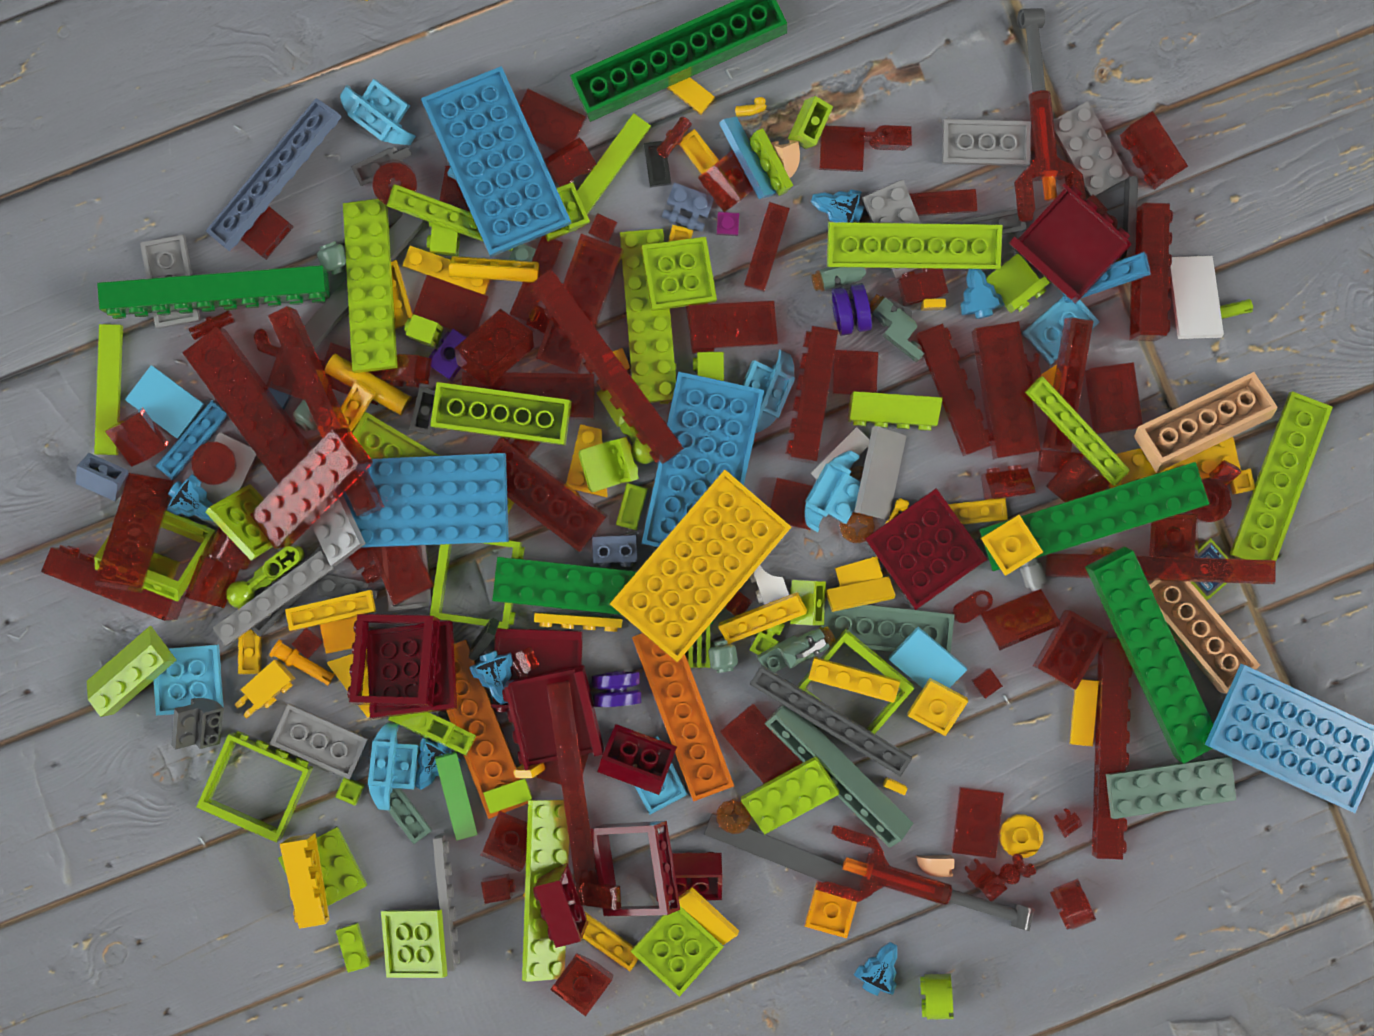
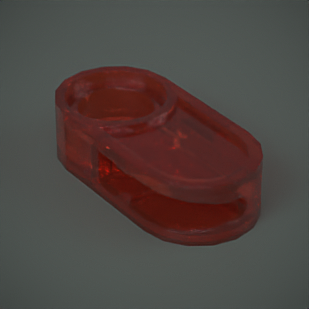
[952,590,993,623]

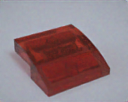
[1046,453,1111,502]

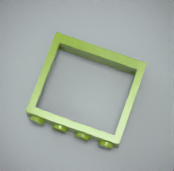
[94,498,215,602]
[430,541,525,629]
[797,629,914,734]
[196,731,313,843]

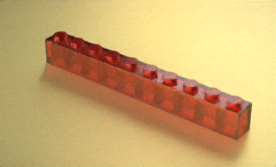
[530,269,684,464]
[268,306,384,517]
[1092,637,1132,860]

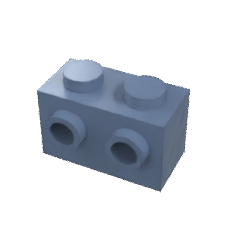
[76,453,129,502]
[592,535,638,567]

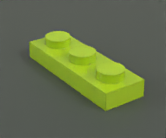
[749,128,793,196]

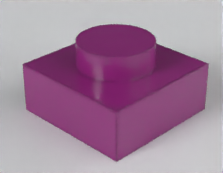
[716,212,739,236]

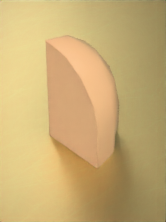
[771,140,800,178]
[916,855,954,877]

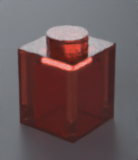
[481,874,516,904]

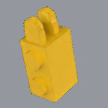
[235,659,296,719]

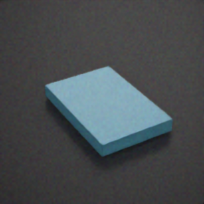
[1021,297,1100,365]
[125,365,205,439]
[888,627,967,688]
[635,736,688,815]

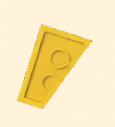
[565,424,608,498]
[326,649,370,718]

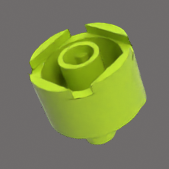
[920,973,954,1020]

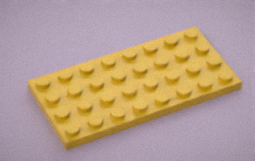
[610,470,791,662]

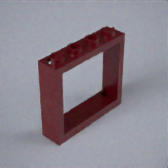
[347,614,440,707]
[590,821,680,916]

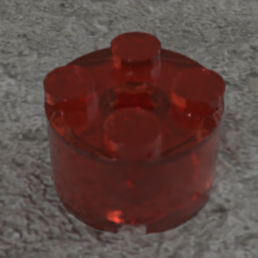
[373,160,417,205]
[1184,479,1232,523]
[207,527,252,572]
[1050,878,1096,930]

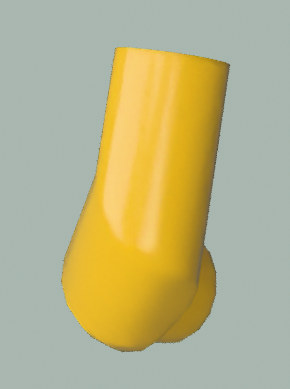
[735,97,767,117]

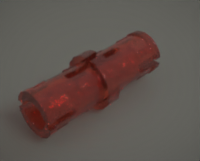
[657,116,692,158]
[189,310,235,340]

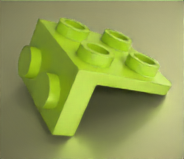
[986,254,1050,313]
[578,437,639,492]

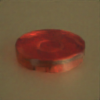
[192,442,236,485]

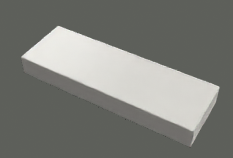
[810,427,870,480]

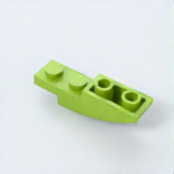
[388,712,476,756]

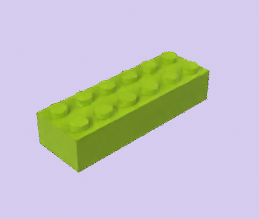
[430,382,571,446]

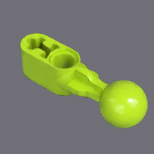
[596,381,659,464]
[226,545,305,609]

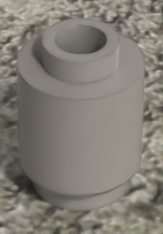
[1020,558,1047,591]

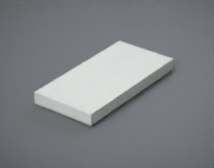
[1167,256,1224,339]

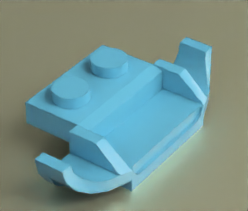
[340,79,416,145]
[742,349,795,433]
[805,451,861,532]
[368,722,419,811]

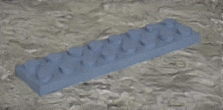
[206,98,342,251]

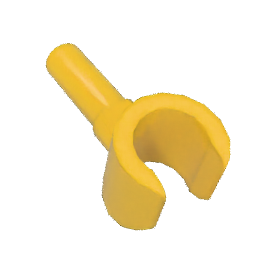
[885,498,909,524]

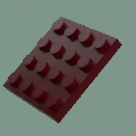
[865,488,988,610]
[367,620,457,719]

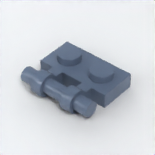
[662,182,715,232]

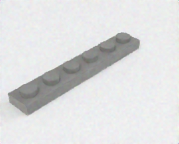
[213,550,335,646]
[433,835,460,971]

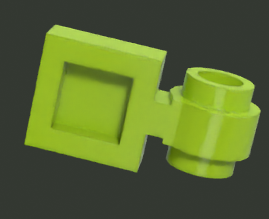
[749,623,785,655]

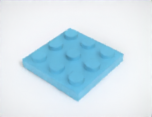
[153,645,224,716]

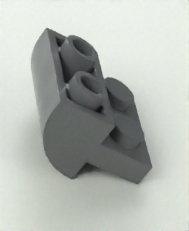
[171,698,224,750]

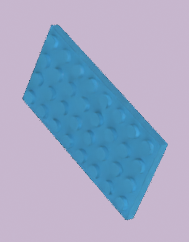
[421,66,571,257]
[641,371,764,547]
[333,453,509,547]
[1205,664,1374,813]

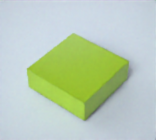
[335,777,365,806]

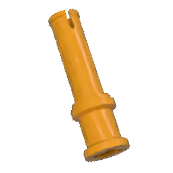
[269,639,335,686]

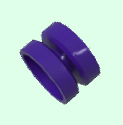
[831,283,872,336]
[592,671,642,707]

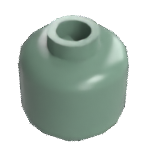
[317,241,346,275]
[293,399,326,432]
[708,640,738,673]

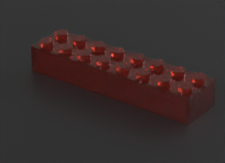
[182,326,326,494]

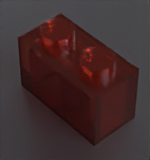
[543,137,597,187]
[241,206,294,260]
[897,268,949,306]
[382,354,432,388]

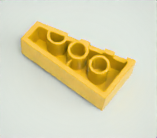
[280,833,330,929]

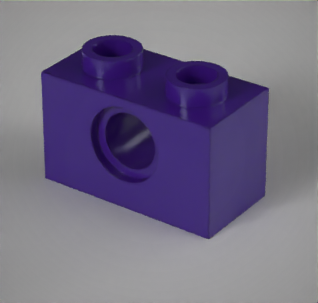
[428,329,477,381]

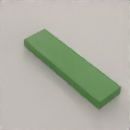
[435,752,478,841]

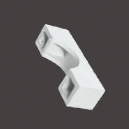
[750,565,789,605]

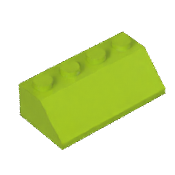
[848,391,942,431]
[87,626,177,717]

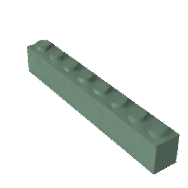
[765,705,914,848]

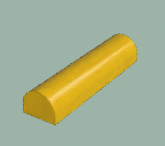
[449,256,539,283]
[324,354,412,416]

